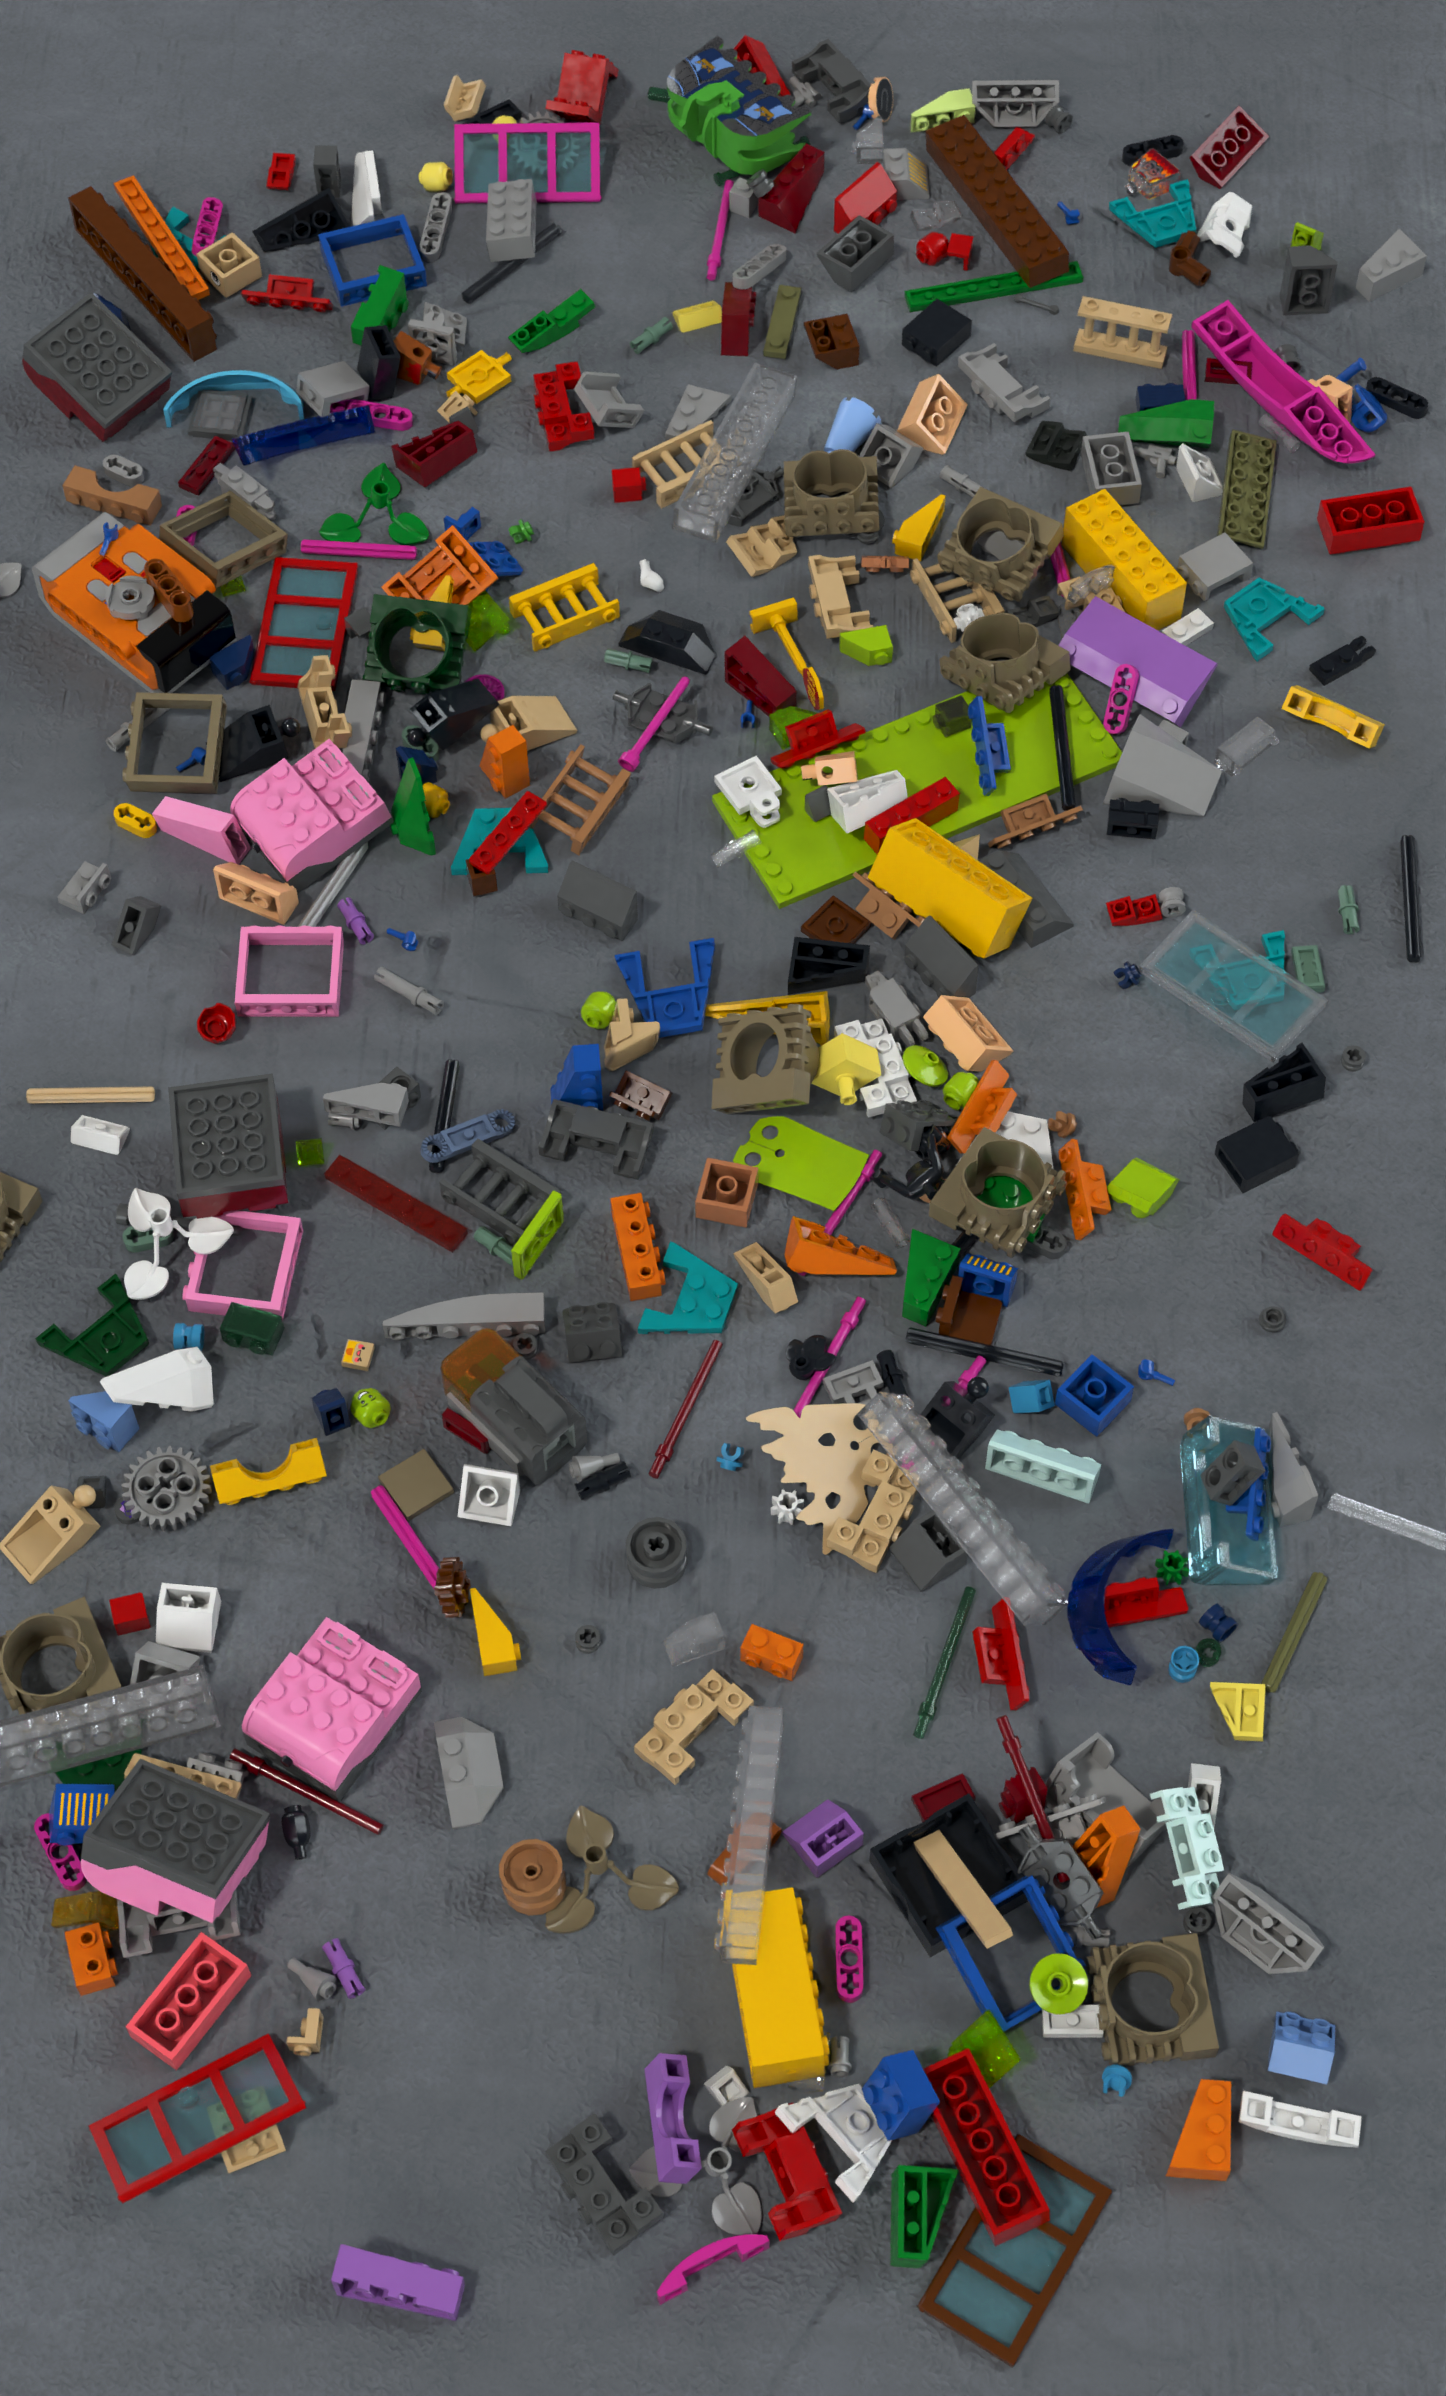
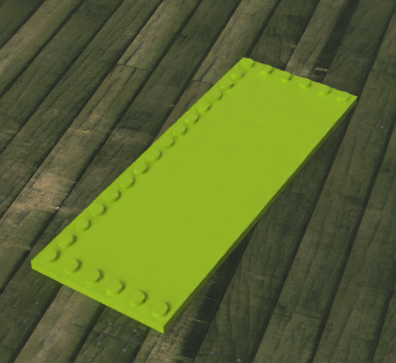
[712,673,1122,909]

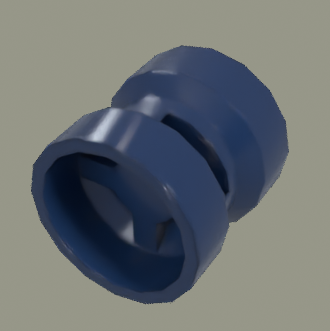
[1198,1603,1238,1643]

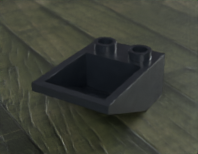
[407,679,500,750]
[206,705,301,782]
[897,1377,995,1480]

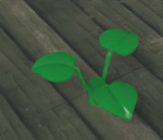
[319,463,429,545]

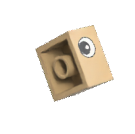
[196,232,262,298]

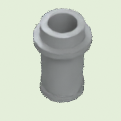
[328,1112,362,1130]
[828,2036,852,2077]

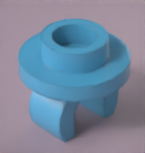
[716,1443,744,1471]
[1102,2065,1132,2097]

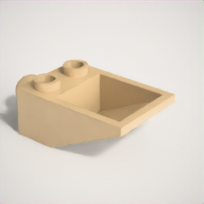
[480,696,577,751]
[0,1485,101,1584]

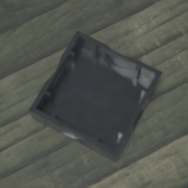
[869,1793,1028,1957]

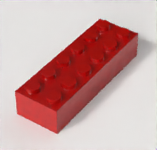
[923,2048,1050,2247]

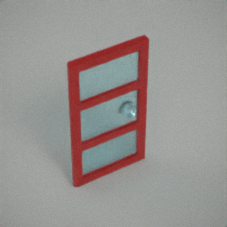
[250,557,358,691]
[89,2033,306,2204]

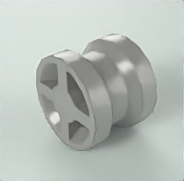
[1158,887,1186,918]

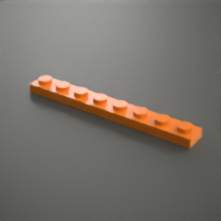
[114,175,210,300]

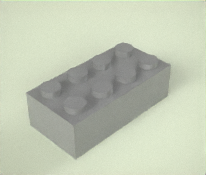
[486,179,537,262]

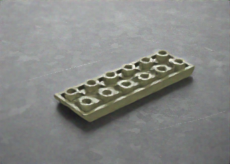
[1217,429,1277,549]

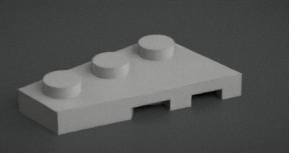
[665,384,731,440]

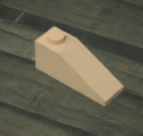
[734,1242,798,1313]

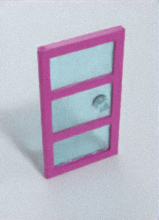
[454,123,601,203]

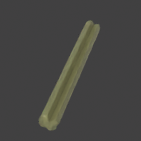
[1261,1572,1327,1693]

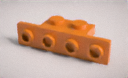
[948,1060,1017,1154]
[1058,1139,1111,1240]

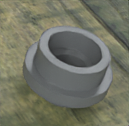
[1259,1306,1286,1333]

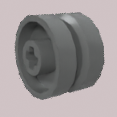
[626,1517,687,1589]

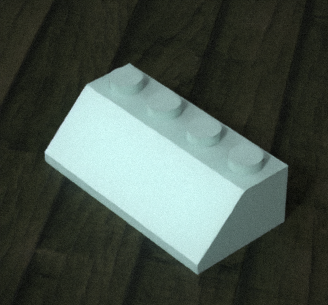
[985,1429,1101,1504]

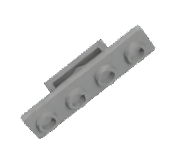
[994,1793,1107,1845]

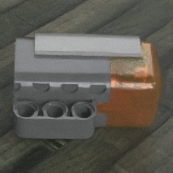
[440,1328,587,1485]

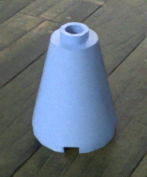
[824,397,882,453]

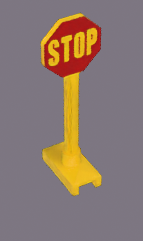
[749,597,824,710]

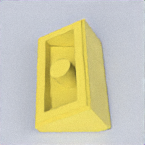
[672,300,722,333]

